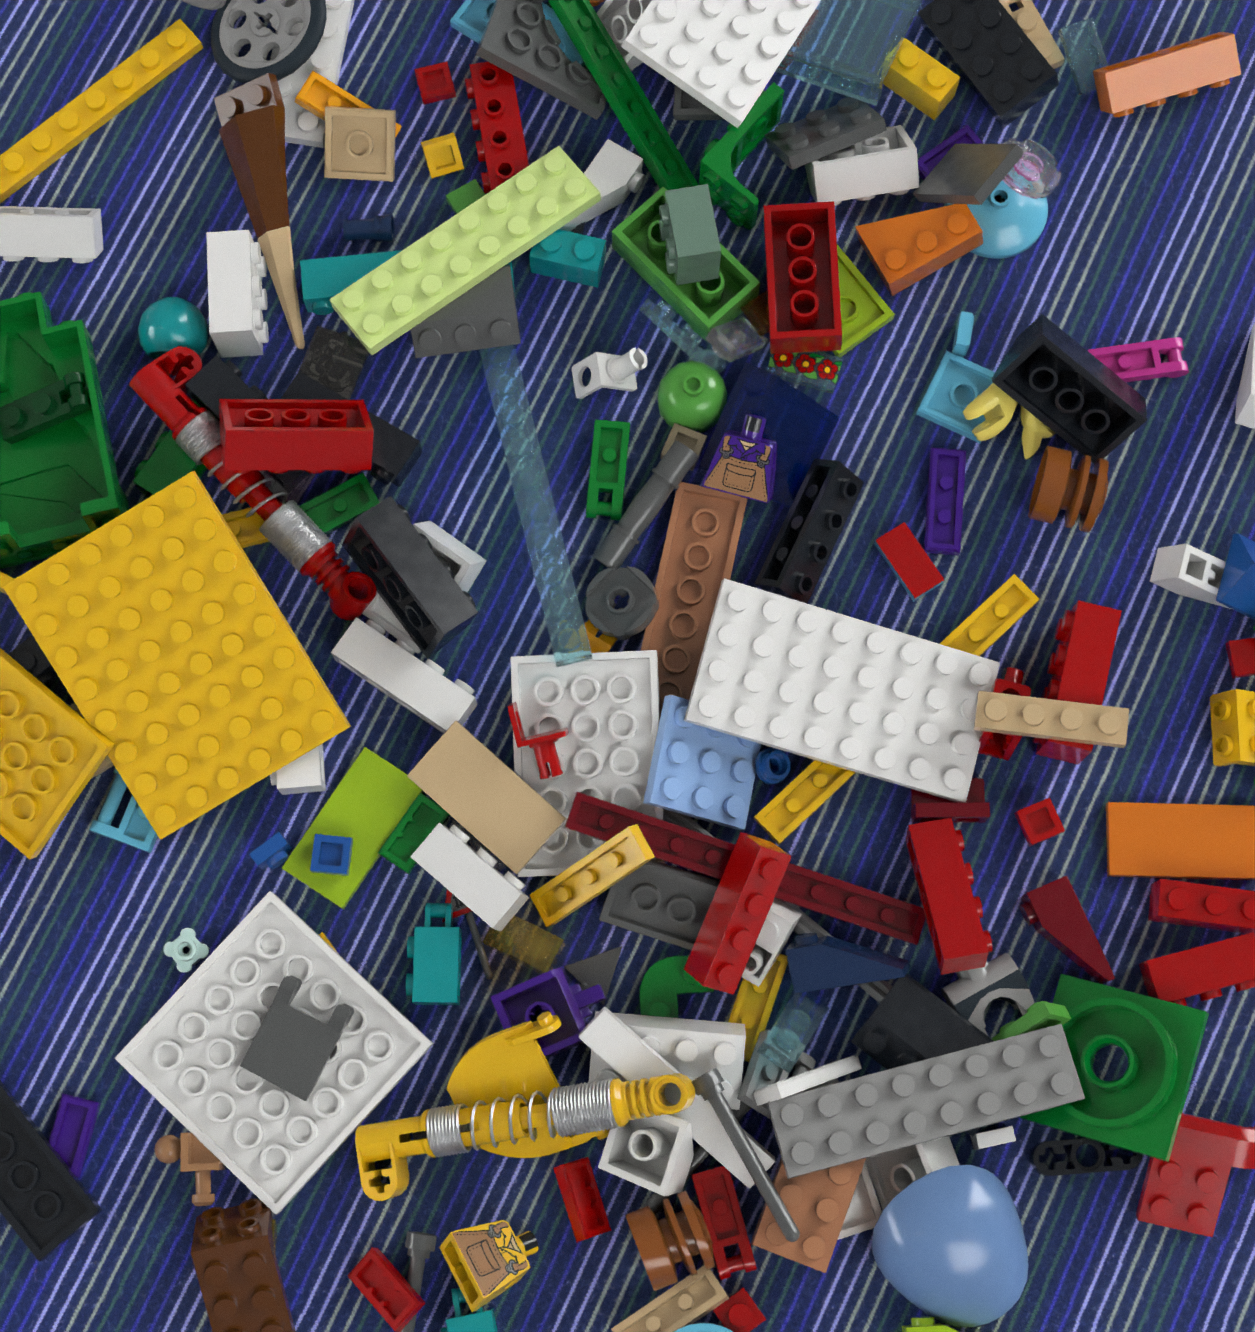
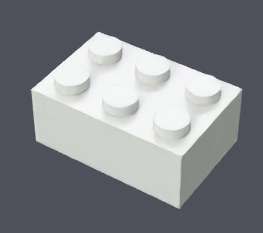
[206,230,269,358]

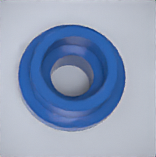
[755,748,790,784]

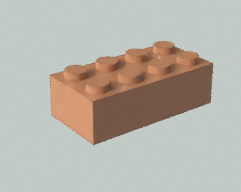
[750,1157,866,1273]

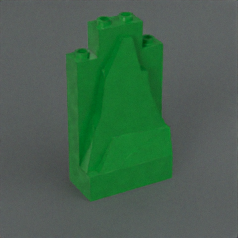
[0,291,129,569]

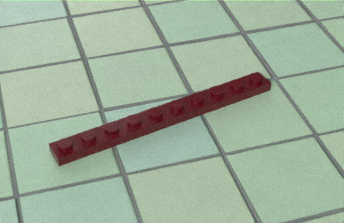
[564,792,926,945]

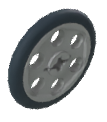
[211,0,327,83]

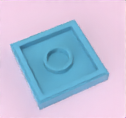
[916,350,995,443]

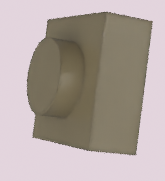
[661,423,707,471]

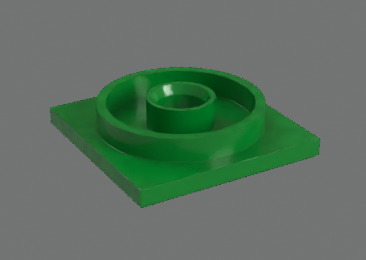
[1020,974,1209,1162]

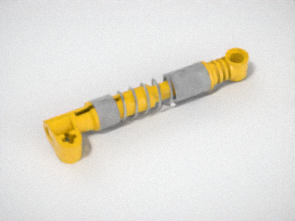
[355,1073,695,1201]

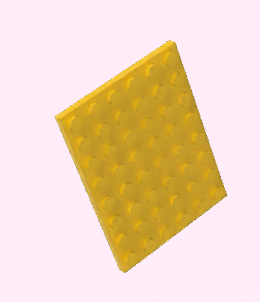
[2,471,351,840]

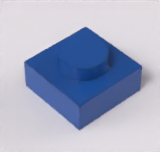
[249,832,293,871]
[310,834,353,876]

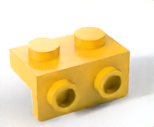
[1210,689,1255,767]

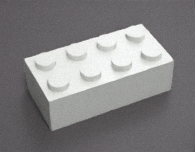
[589,1011,746,1110]

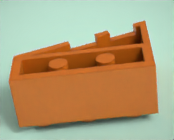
[855,204,983,296]

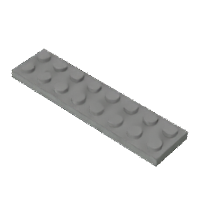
[767,1024,1085,1179]

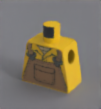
[439,1220,538,1312]

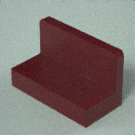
[911,778,990,823]

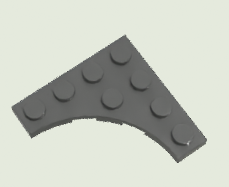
[475,0,607,120]

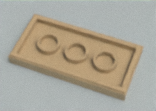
[407,721,567,874]

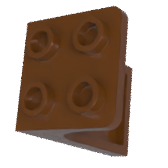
[191,1199,296,1332]

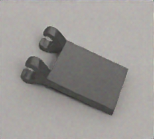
[240,975,354,1101]

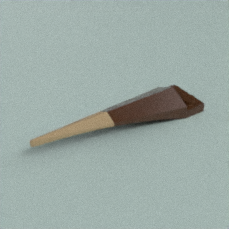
[214,73,305,349]

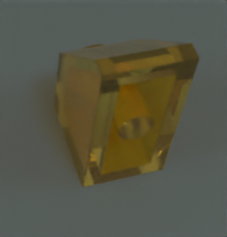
[482,916,565,974]

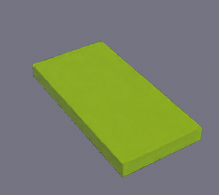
[282,747,424,910]

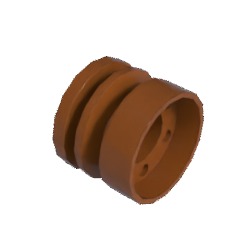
[1028,445,1109,533]
[625,1190,716,1291]

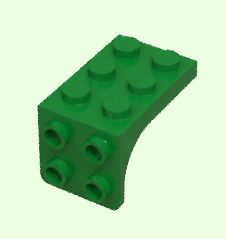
[699,82,784,230]

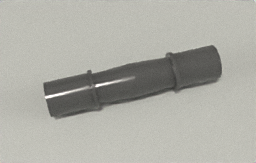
[592,440,699,569]

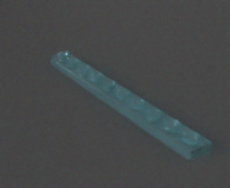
[479,345,592,667]

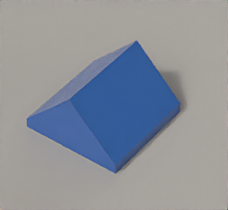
[1216,533,1255,620]

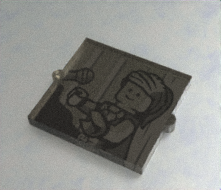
[298,326,369,400]

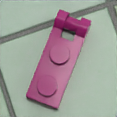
[1087,337,1189,383]

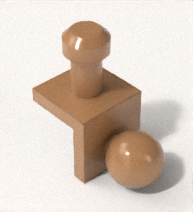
[154,1133,225,1206]

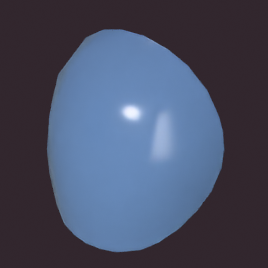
[872,1165,1029,1327]

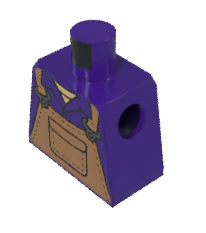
[702,414,777,503]

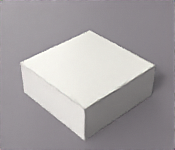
[970,1126,1016,1150]

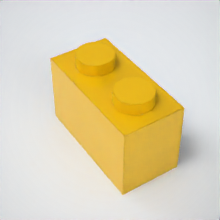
[880,38,960,121]

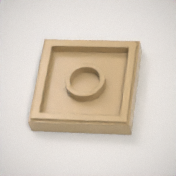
[324,106,396,182]

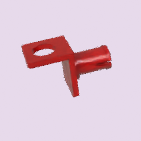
[507,702,569,779]

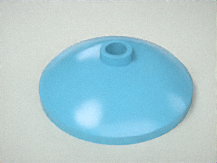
[944,169,1048,259]

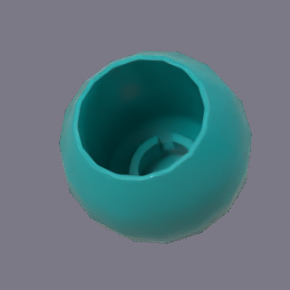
[137,297,209,359]

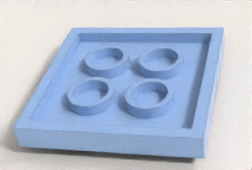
[643,695,761,830]

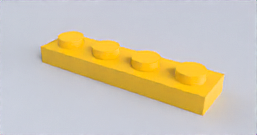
[530,824,655,927]

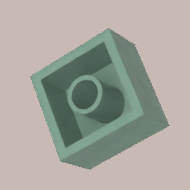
[659,184,721,285]

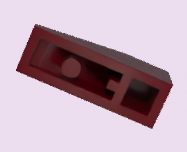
[1020,875,1115,984]

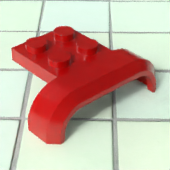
[1136,1113,1255,1237]

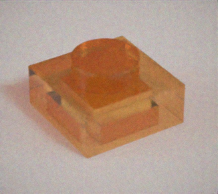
[741,290,769,337]

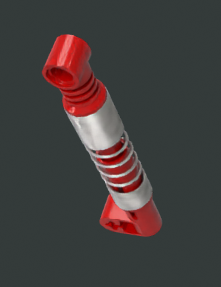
[129,346,377,620]

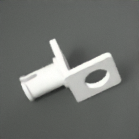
[572,348,647,399]

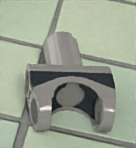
[941,953,1035,1036]

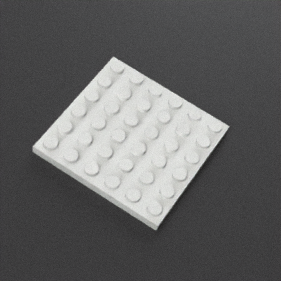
[115,891,434,1215]

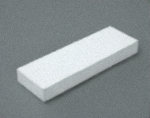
[753,1055,862,1106]

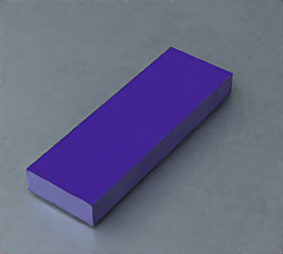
[923,447,966,556]

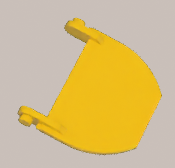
[446,1011,610,1158]

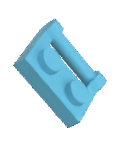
[89,768,158,853]

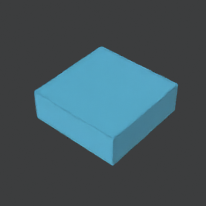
[952,311,974,358]

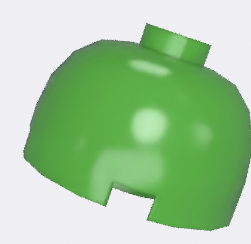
[657,360,728,433]

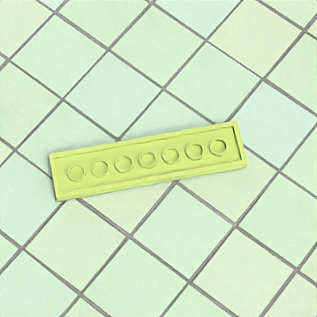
[329,146,601,355]

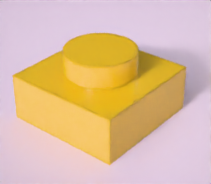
[421,132,464,179]

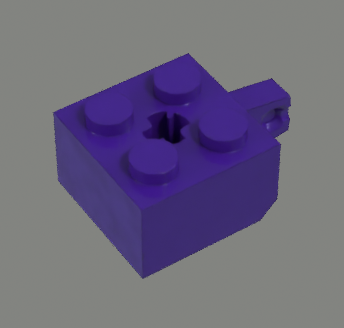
[491,967,607,1059]

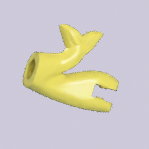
[963,383,1056,460]

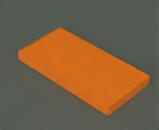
[1106,802,1255,880]

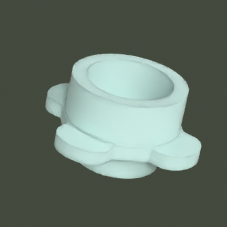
[164,928,209,973]

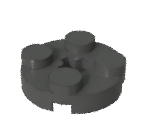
[585,566,659,640]

